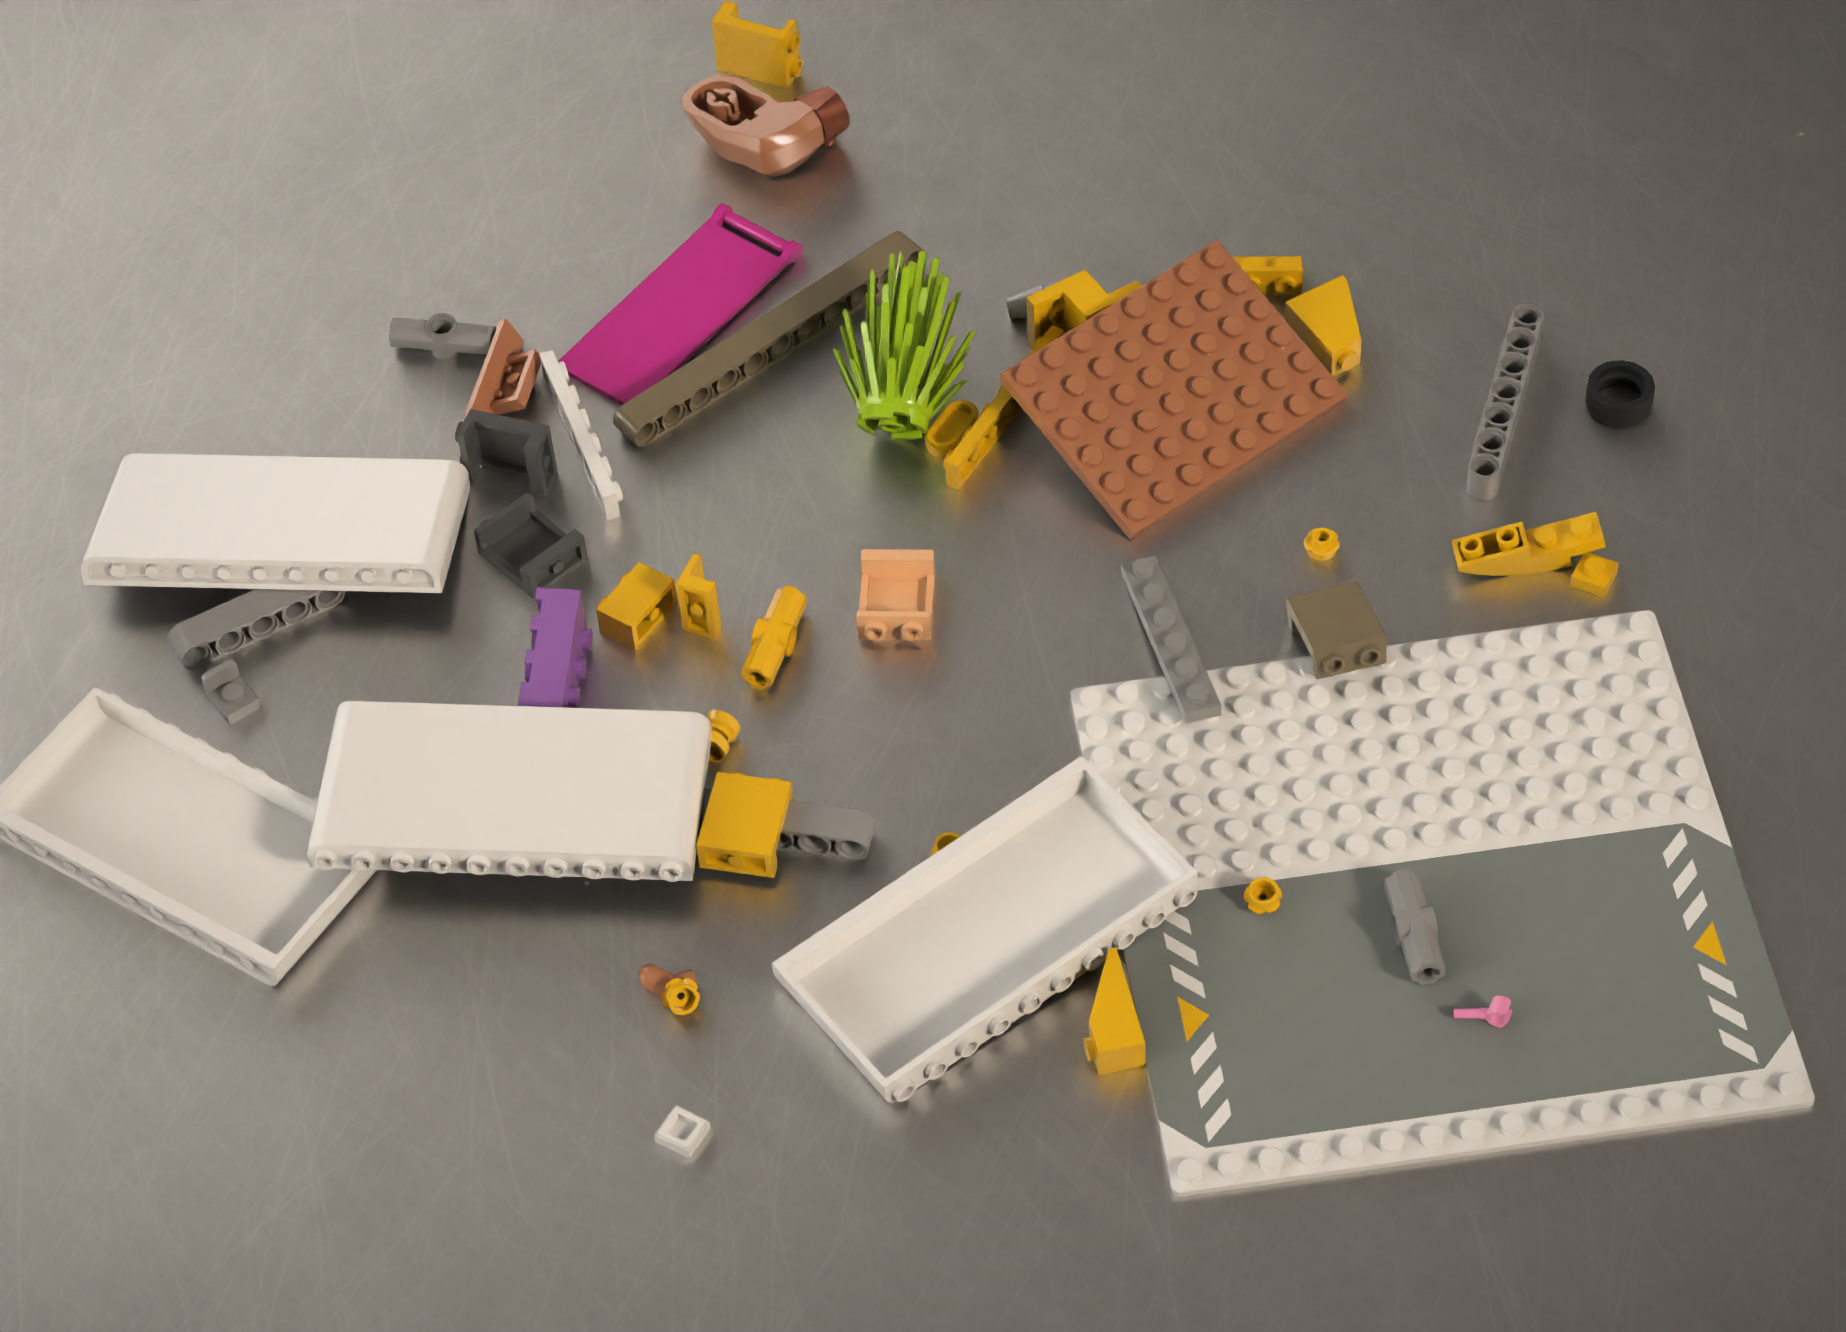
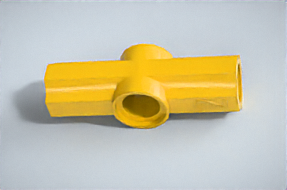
[741,585,807,690]

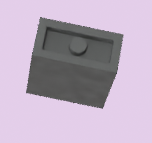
[455,409,558,499]
[474,492,588,599]

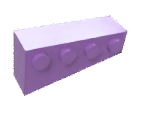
[518,587,593,708]

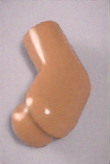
[639,964,698,997]

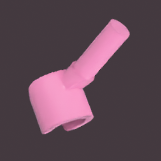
[1454,996,1512,1028]

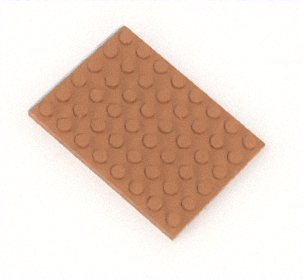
[999,240,1348,541]

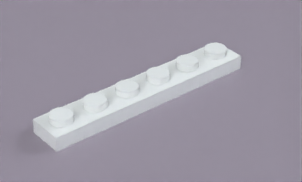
[539,350,623,521]

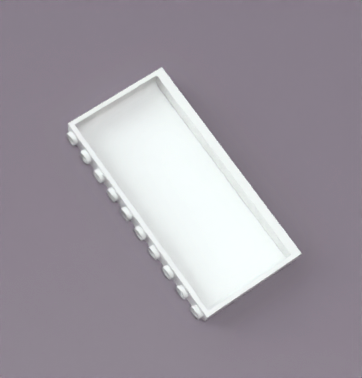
[81,454,470,593]
[0,687,377,986]
[307,701,712,882]
[771,756,1199,1103]

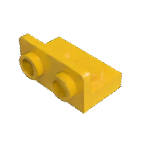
[1233,256,1303,295]

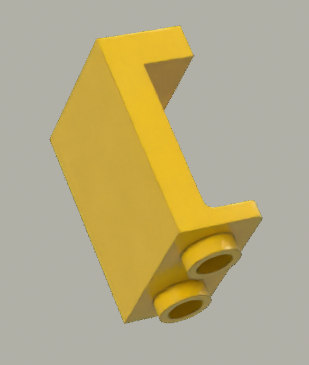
[711,0,803,88]
[696,772,794,878]

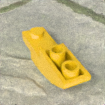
[1451,512,1606,576]

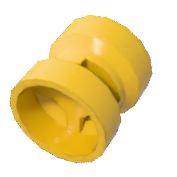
[706,710,741,763]

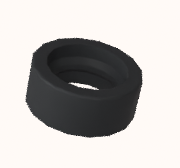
[1585,360,1655,427]

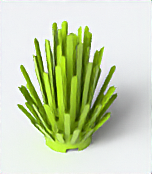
[833,250,975,440]

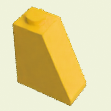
[1285,275,1361,376]

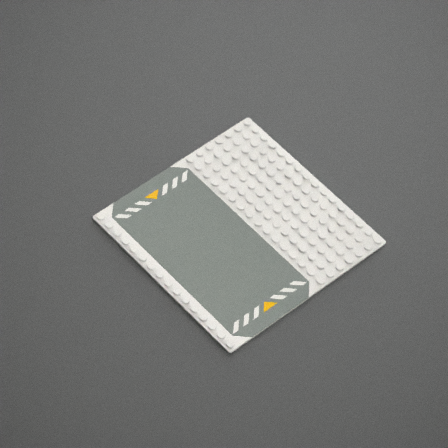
[1070,610,1815,1197]

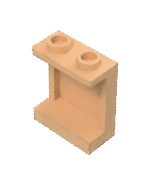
[856,549,936,641]

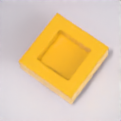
[1570,552,1619,597]

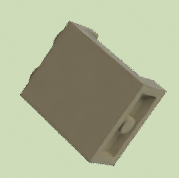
[1286,581,1387,679]

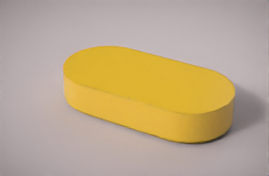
[925,400,979,457]

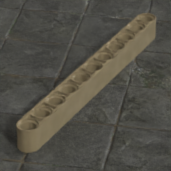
[613,231,925,447]

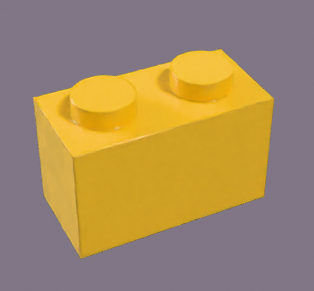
[596,562,678,650]

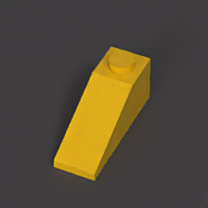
[1083,947,1146,1075]

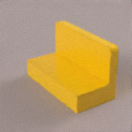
[676,553,722,640]

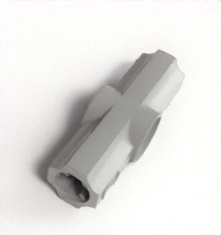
[389,313,496,359]
[1384,869,1445,985]

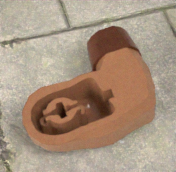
[681,75,850,177]

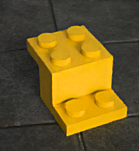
[1026,270,1142,350]

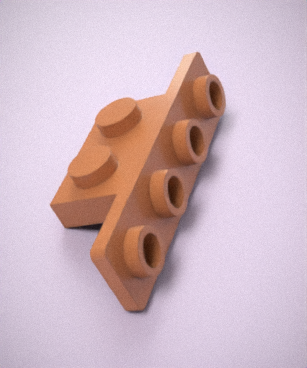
[463,319,541,419]

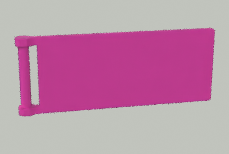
[558,203,803,405]

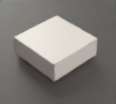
[654,1105,711,1159]

